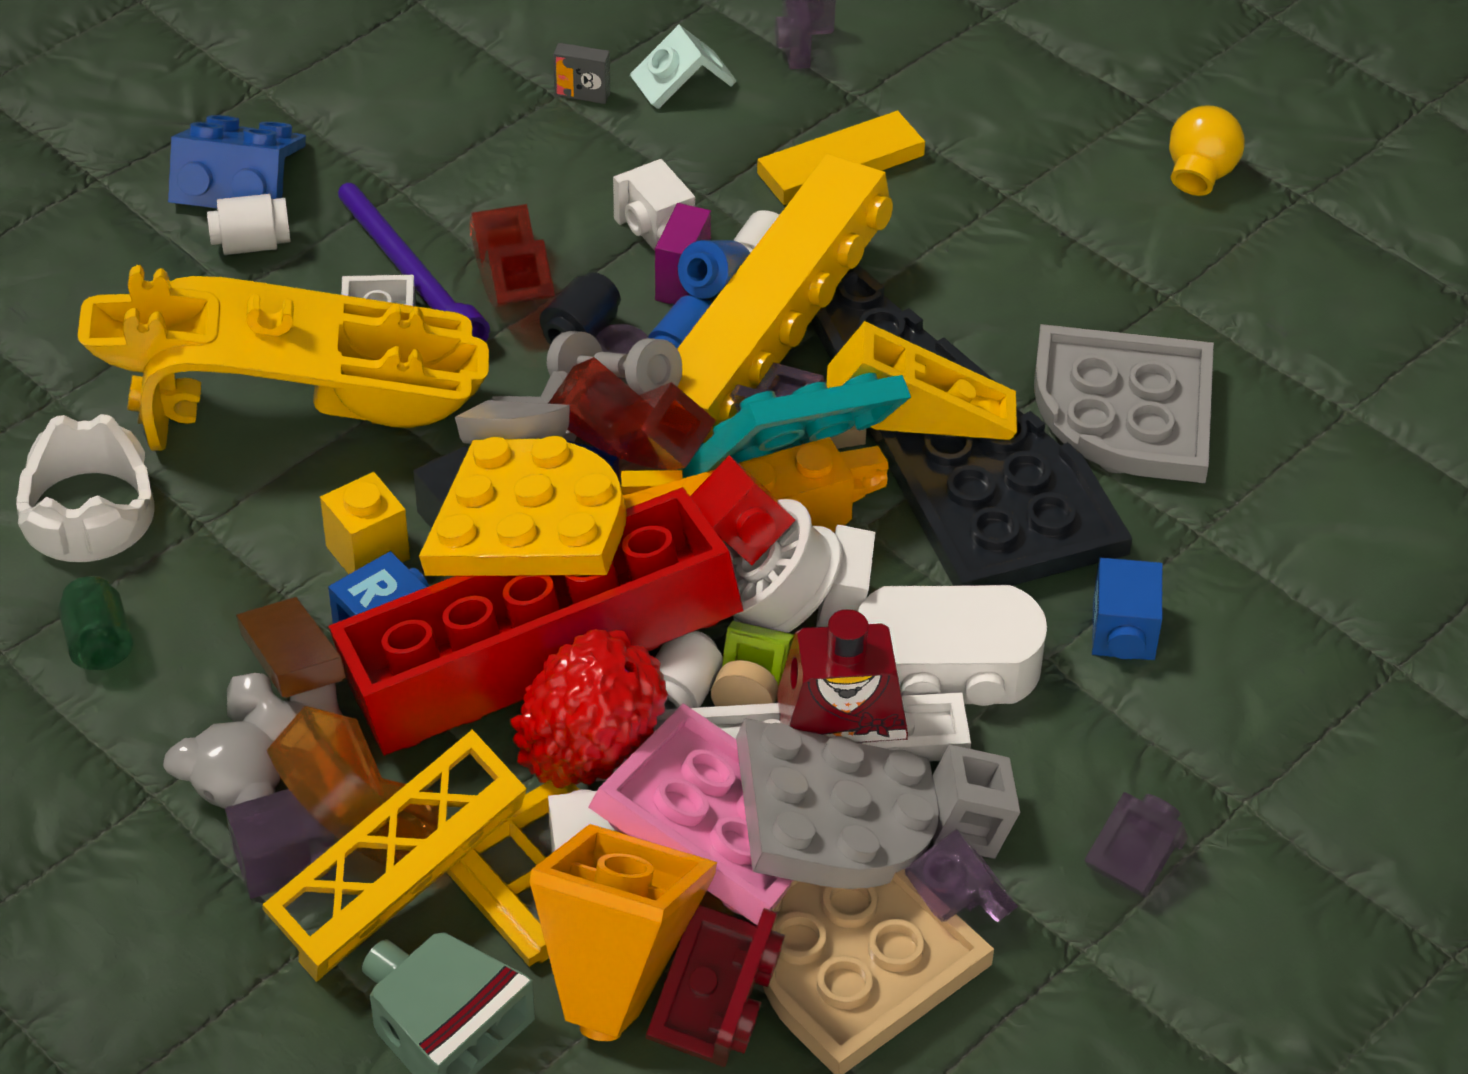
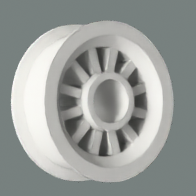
[723,499,842,633]

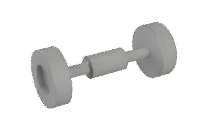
[547,331,682,399]

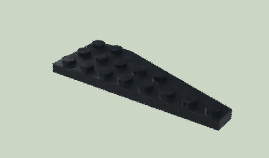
[811,265,1133,586]

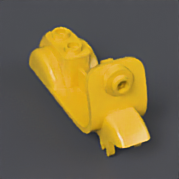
[77,265,489,451]

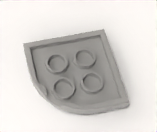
[1034,324,1214,483]
[736,718,939,889]

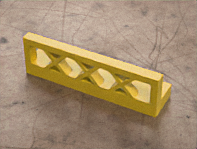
[262,729,527,982]

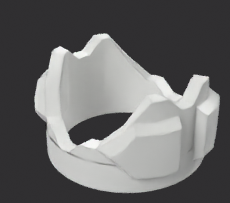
[16,414,155,562]

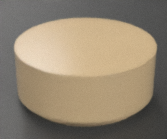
[711,660,778,707]

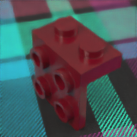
[646,905,785,1067]

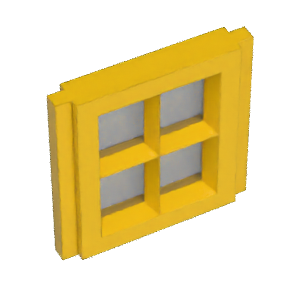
[446,780,580,967]

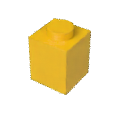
[320,472,410,574]

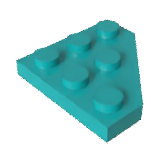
[676,373,911,478]

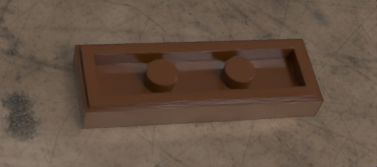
[236,597,346,698]

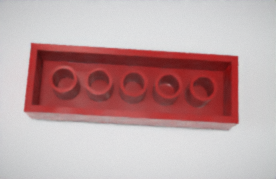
[328,487,744,756]

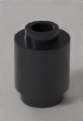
[540,272,621,345]

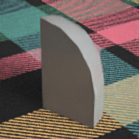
[455,400,570,444]

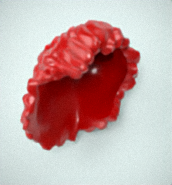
[510,629,668,789]

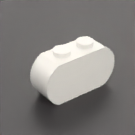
[858,585,1047,706]

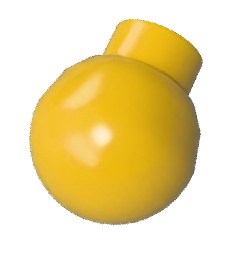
[1169,105,1245,196]

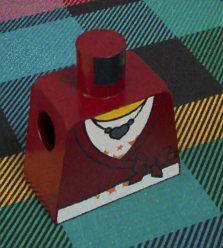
[777,609,908,743]

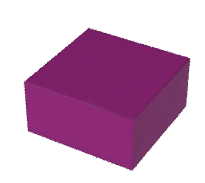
[655,203,711,305]

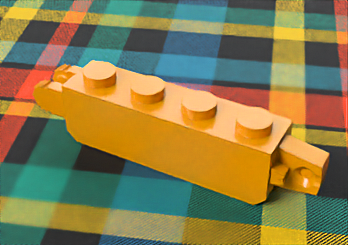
[623,437,889,541]

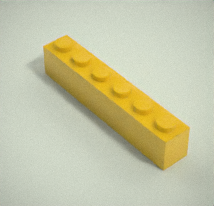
[651,154,893,443]

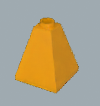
[530,824,717,1041]

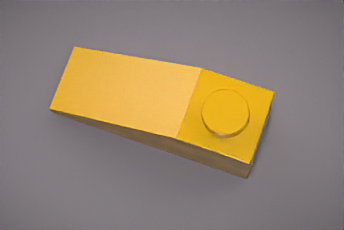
[827,321,1017,440]

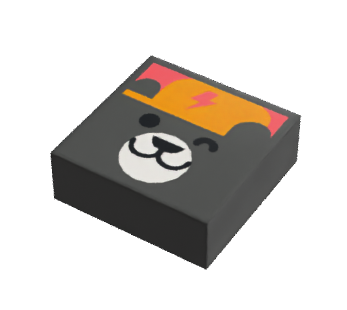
[553,43,610,104]

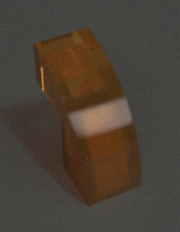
[266,706,439,866]

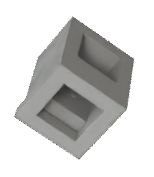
[932,744,1020,859]

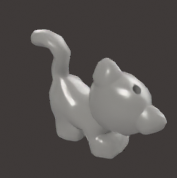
[163,673,386,830]

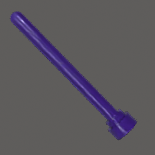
[338,183,490,342]

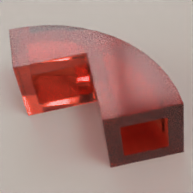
[469,204,555,307]
[548,357,716,470]

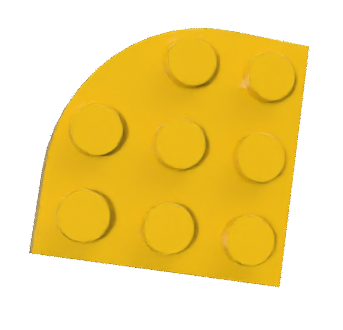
[419,436,626,576]

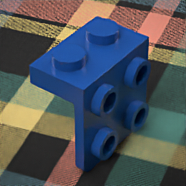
[168,115,306,208]

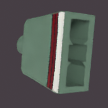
[362,933,535,1074]

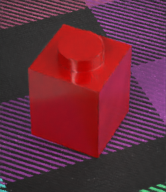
[690,455,796,566]

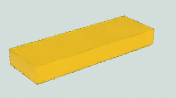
[757,110,925,205]

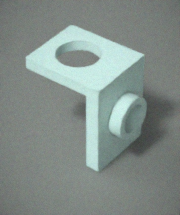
[630,24,737,109]

